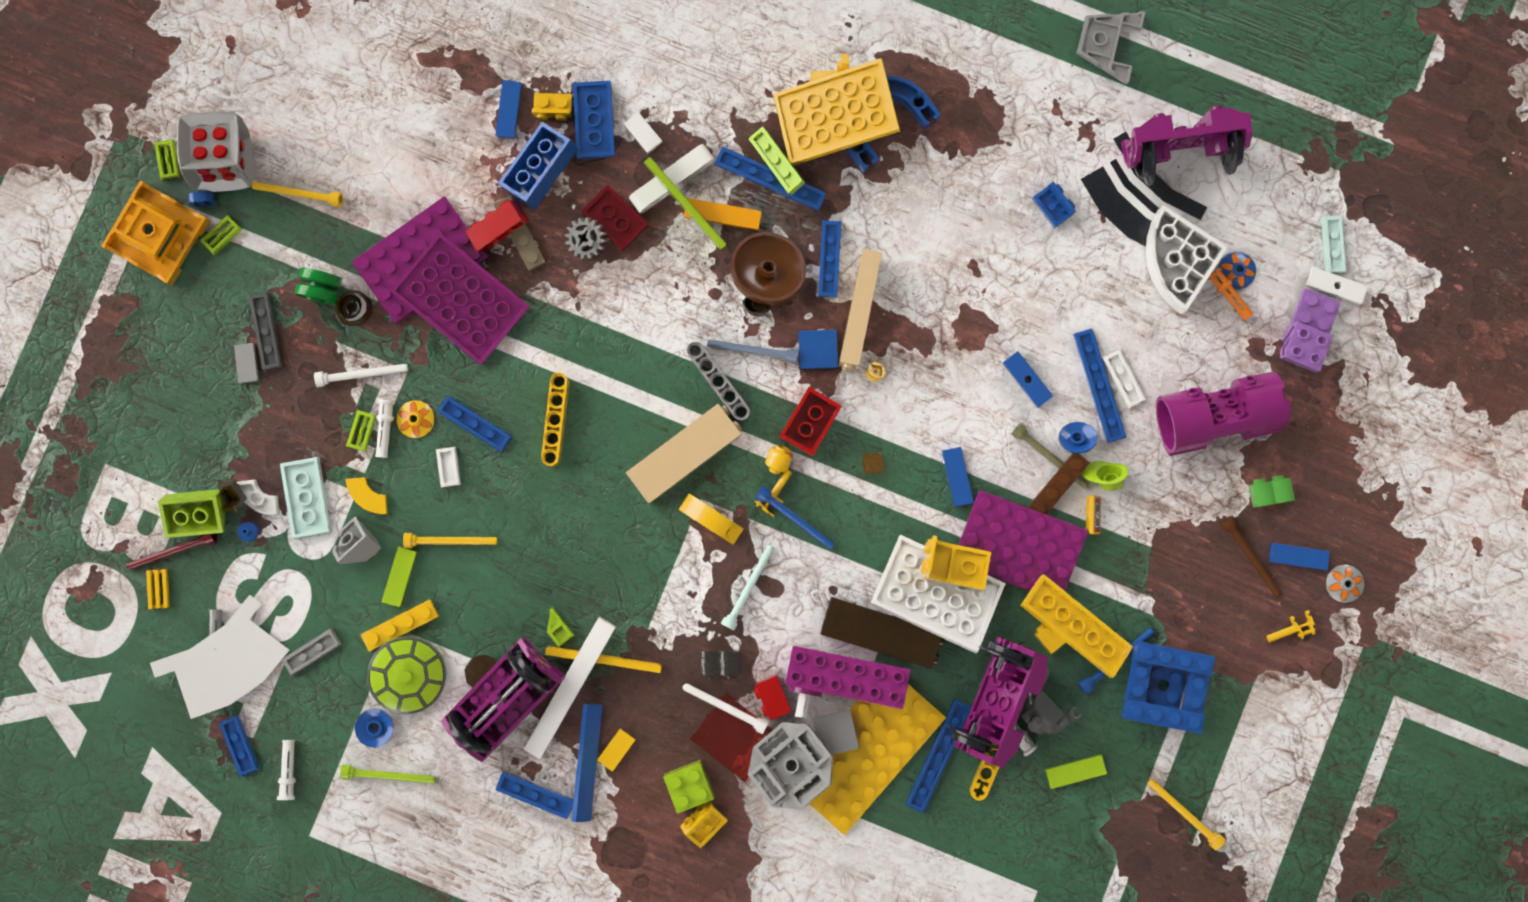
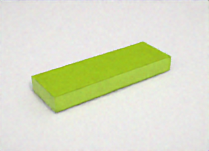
[381,546,418,607]
[1045,754,1107,789]

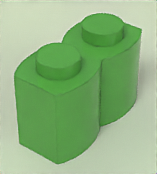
[1248,475,1295,508]

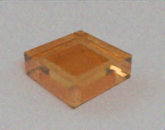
[862,452,884,474]

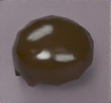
[742,296,772,317]

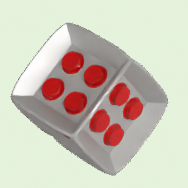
[177,112,253,192]

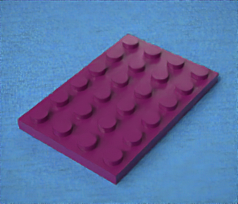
[351,196,489,324]
[391,232,530,365]
[958,490,1089,591]

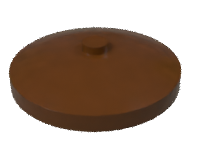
[730,232,806,305]

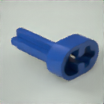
[188,191,216,207]

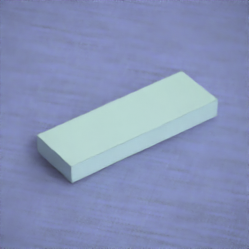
[1321,216,1346,274]

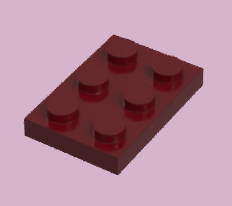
[581,185,649,252]

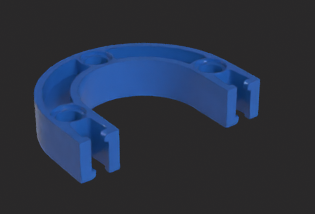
[845,76,941,174]

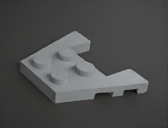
[1076,11,1145,84]

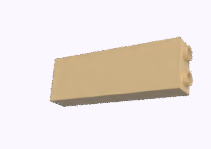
[838,248,882,372]
[626,404,742,504]

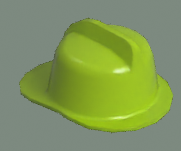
[1082,461,1129,491]

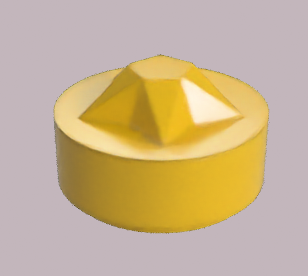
[865,362,885,382]

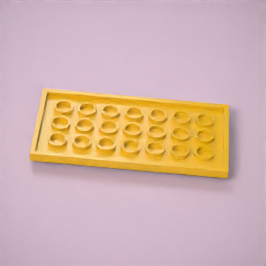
[809,684,946,835]

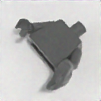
[1021,667,1082,735]

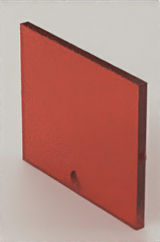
[690,693,773,782]

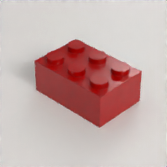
[779,387,842,457]

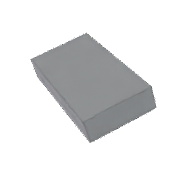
[234,343,259,384]

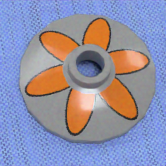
[1326,565,1365,603]

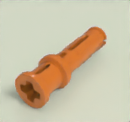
[1208,267,1254,321]

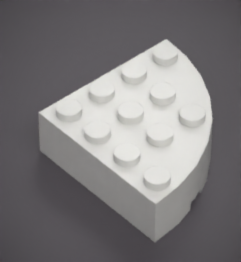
[1146,205,1228,314]

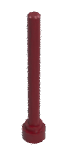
[126,533,218,570]

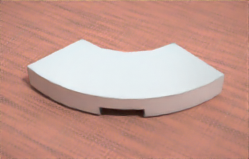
[237,479,280,515]

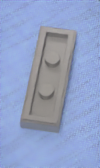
[281,628,342,676]

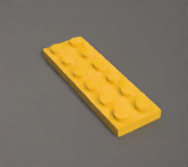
[1020,574,1133,678]

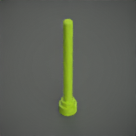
[340,764,436,784]

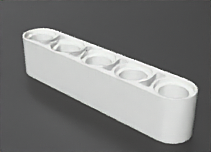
[629,144,715,214]

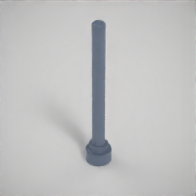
[707,339,799,365]

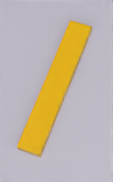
[545,646,662,673]

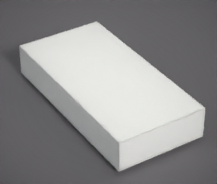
[624,112,662,154]
[436,447,461,488]

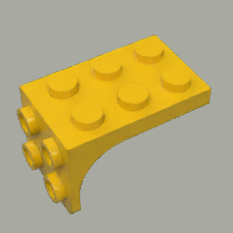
[920,535,991,591]

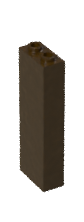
[820,597,944,669]

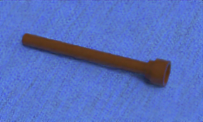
[1220,515,1282,597]

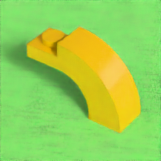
[679,494,743,545]

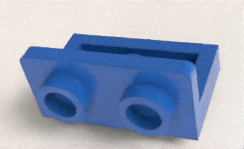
[1032,181,1076,229]

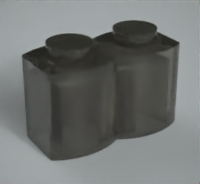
[701,650,741,679]

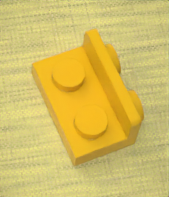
[532,93,573,121]
[681,801,728,848]

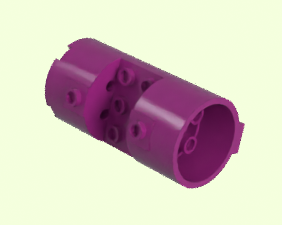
[1156,372,1290,456]

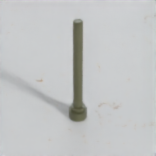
[1011,423,1089,489]

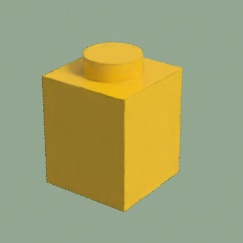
[1034,623,1066,654]

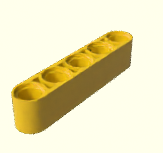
[541,373,570,467]

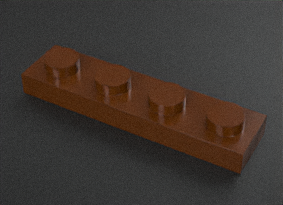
[1027,453,1090,514]

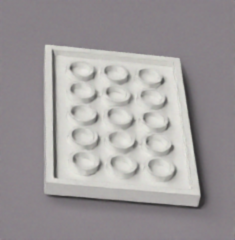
[870,535,1005,653]

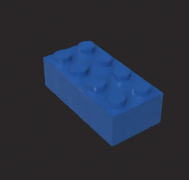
[498,122,578,210]

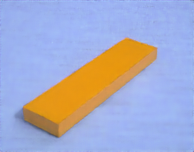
[684,198,762,231]

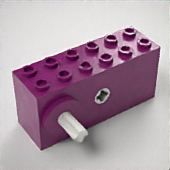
[785,646,911,718]

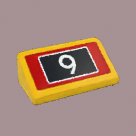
[1086,495,1101,535]

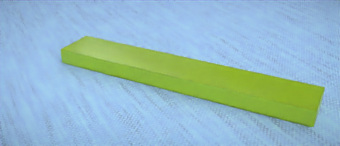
[643,157,726,250]

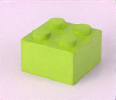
[663,759,714,814]

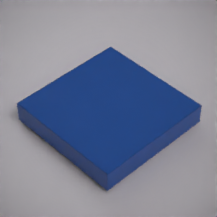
[798,330,838,369]

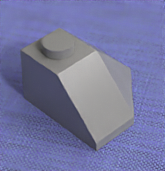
[332,516,381,564]

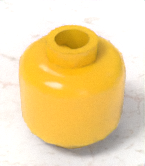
[765,445,793,474]

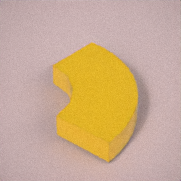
[346,477,388,514]

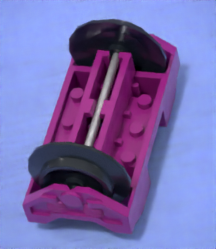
[441,636,565,762]

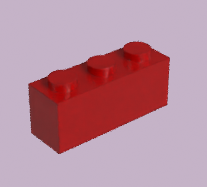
[466,200,529,252]

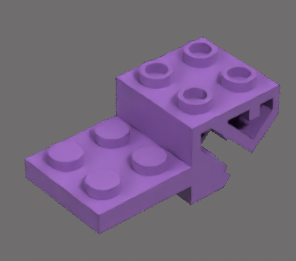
[1280,288,1341,372]

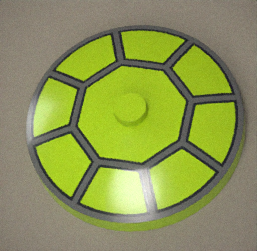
[367,636,447,714]

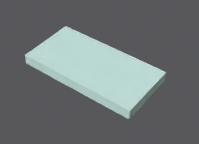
[280,457,332,539]

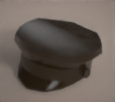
[335,290,372,326]
[464,655,499,688]

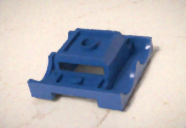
[1121,641,1215,734]

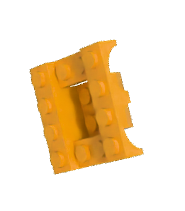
[101,181,211,286]

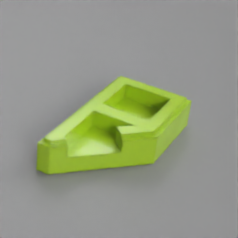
[547,607,574,647]

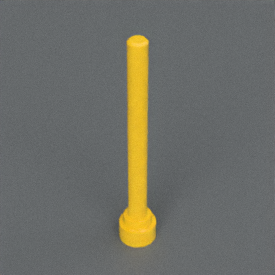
[251,182,343,208]
[403,533,498,548]
[1147,779,1226,851]

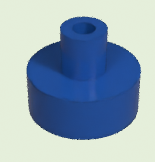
[238,522,259,541]

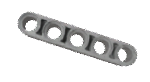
[687,342,750,422]

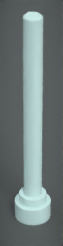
[721,545,774,631]

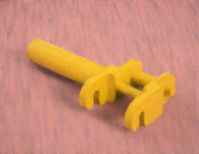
[755,470,792,517]
[1266,610,1316,643]

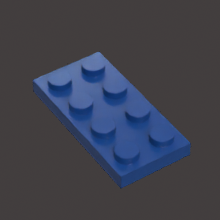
[573,81,615,159]

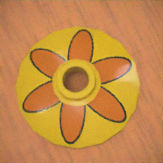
[396,401,435,438]

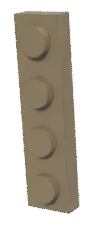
[493,195,546,272]

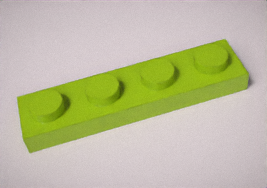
[749,126,805,195]

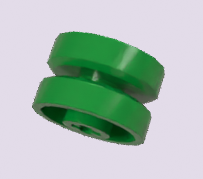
[294,267,343,305]

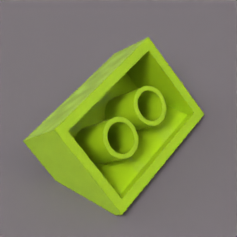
[158,489,226,538]

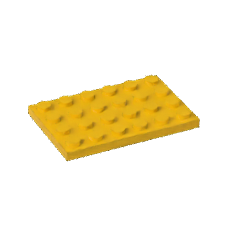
[773,58,900,165]

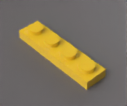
[360,599,440,652]

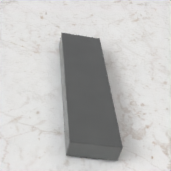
[249,292,283,371]

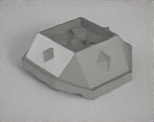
[748,722,833,810]

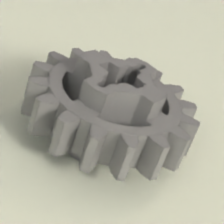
[565,217,607,259]

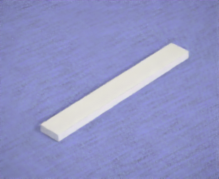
[524,617,616,759]

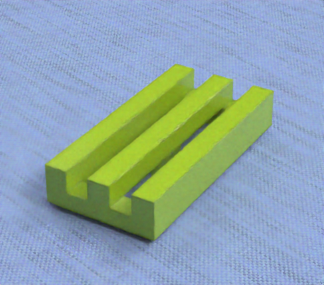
[154,139,181,181]
[200,215,243,255]
[346,410,377,452]

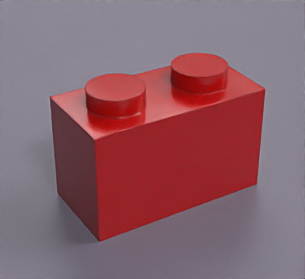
[753,674,792,721]

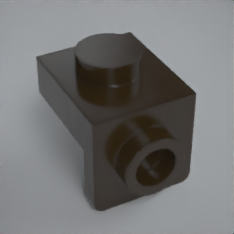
[217,480,247,512]

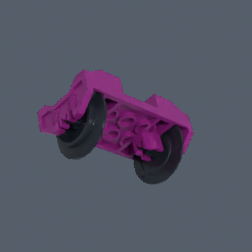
[1121,106,1253,185]
[947,636,1049,768]

